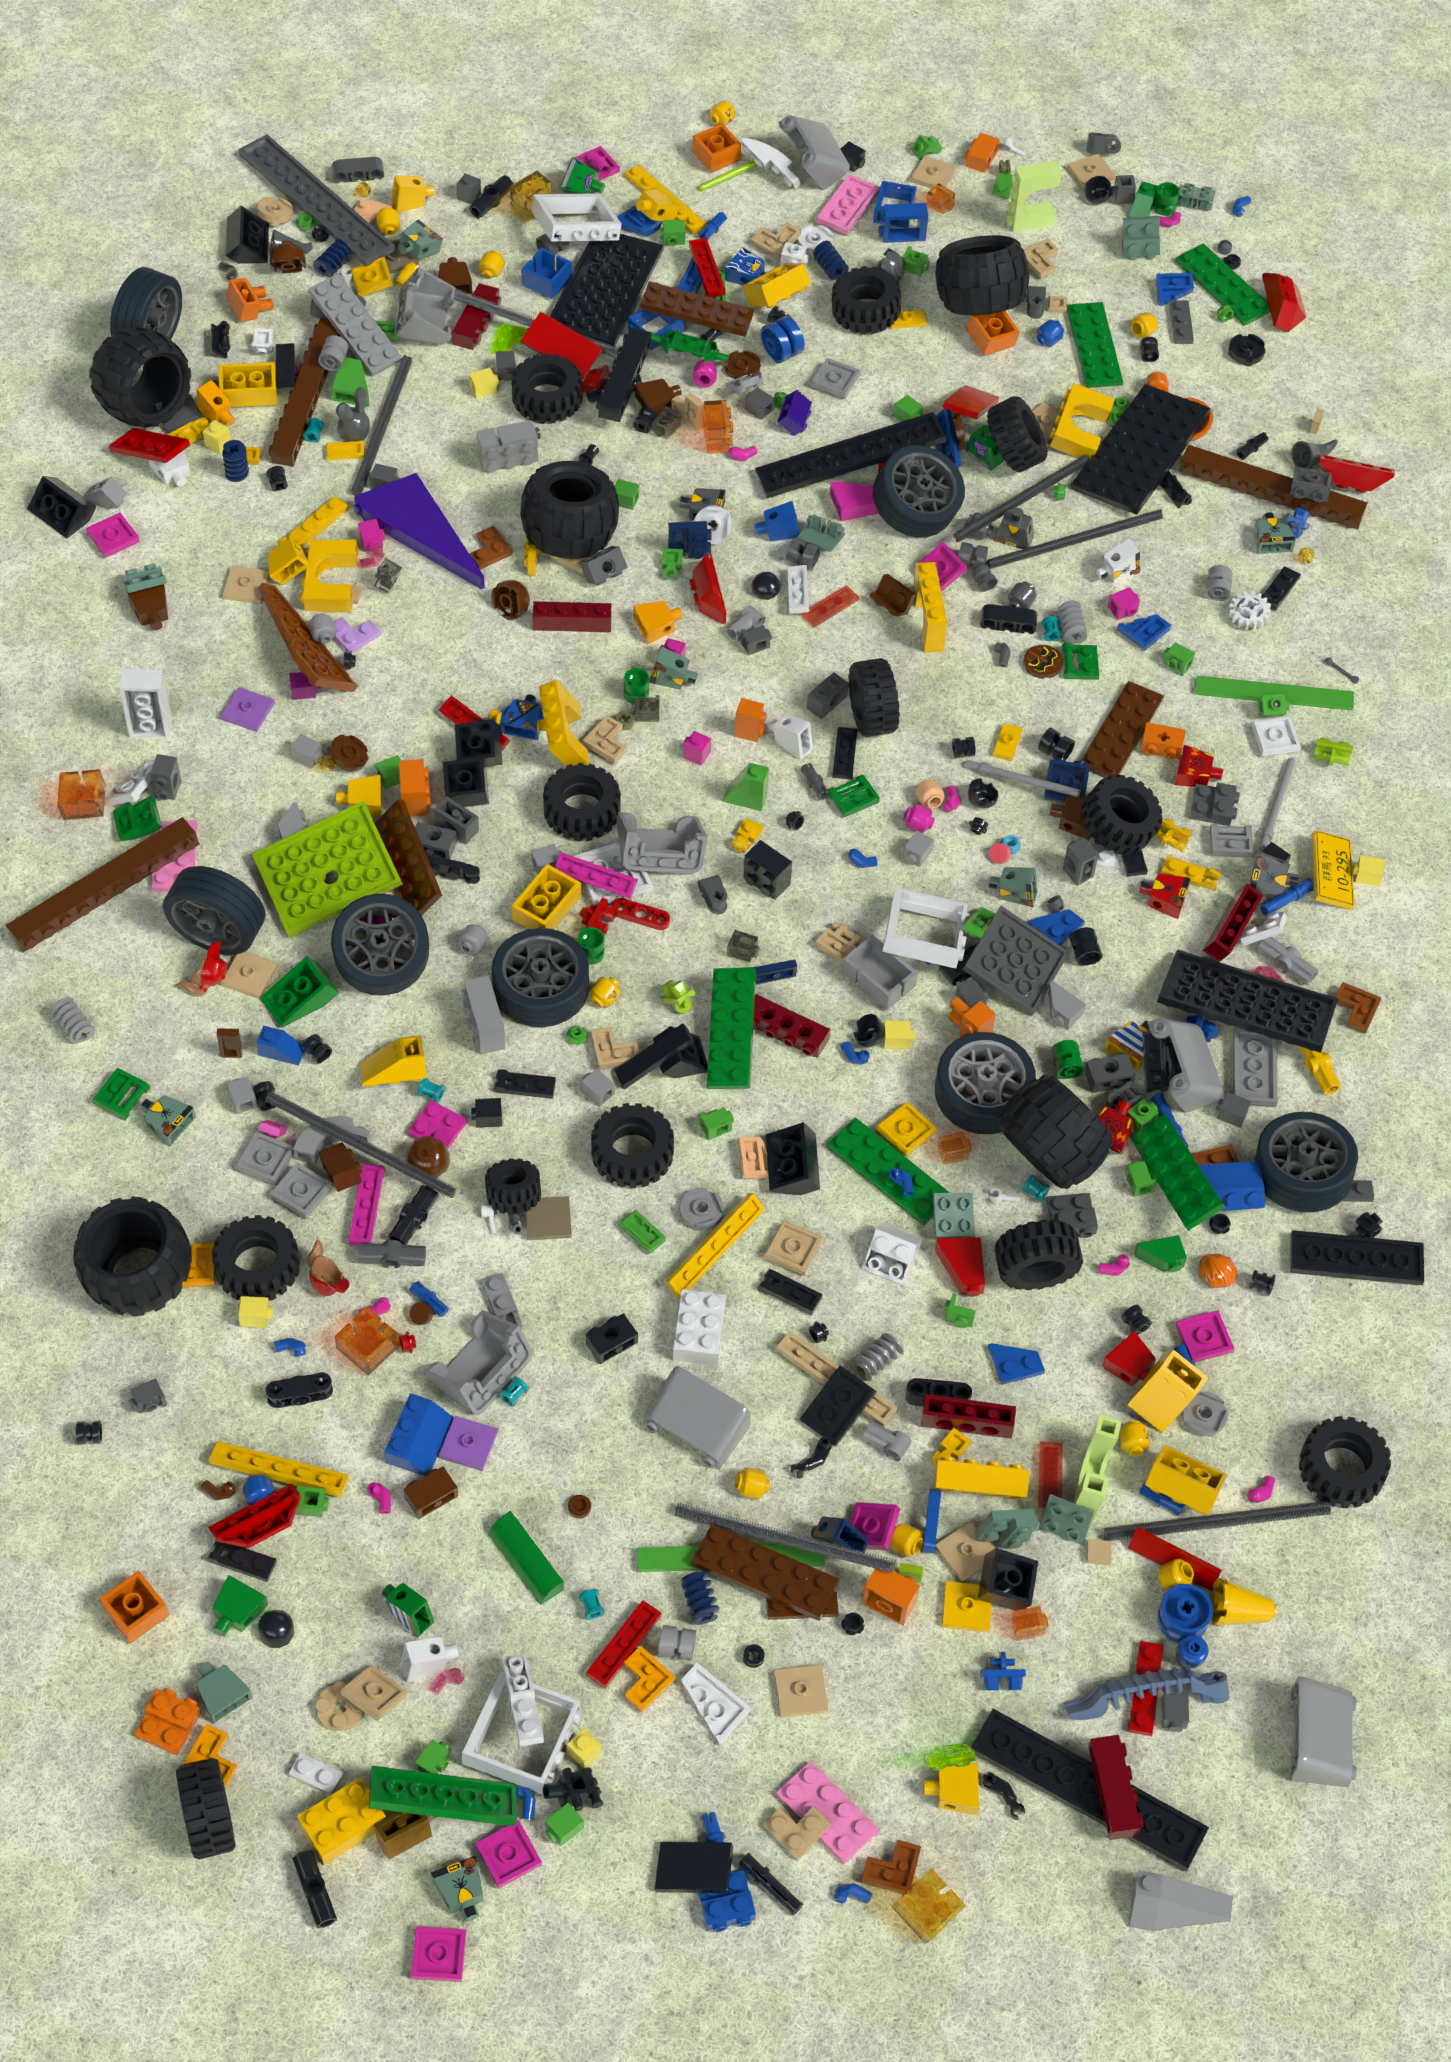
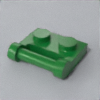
[1062,642,1099,680]
[827,774,880,817]
[93,1068,150,1121]

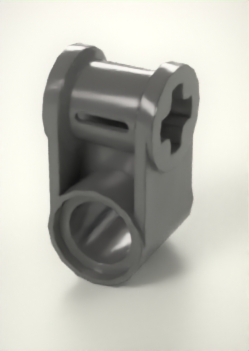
[1087,132,1121,154]
[1027,286,1046,319]
[698,875,728,915]
[1105,1081,1146,1110]

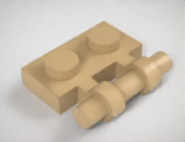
[815,921,865,964]

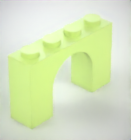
[1006,161,1062,232]
[1072,1414,1122,1525]

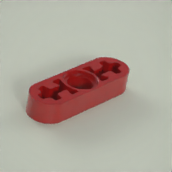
[613,898,670,930]

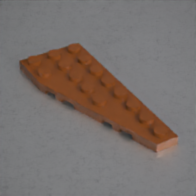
[258,583,358,692]

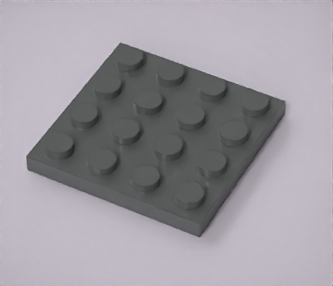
[962,906,1069,1016]

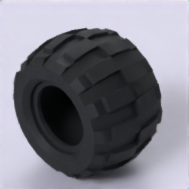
[935,235,1029,315]
[89,327,192,428]
[520,461,619,559]
[998,1075,1113,1189]
[73,1196,191,1317]

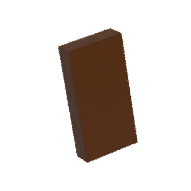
[217,1028,243,1058]

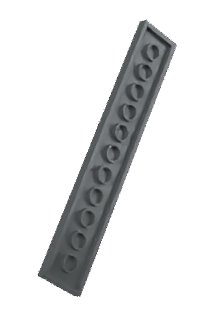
[238,134,395,267]

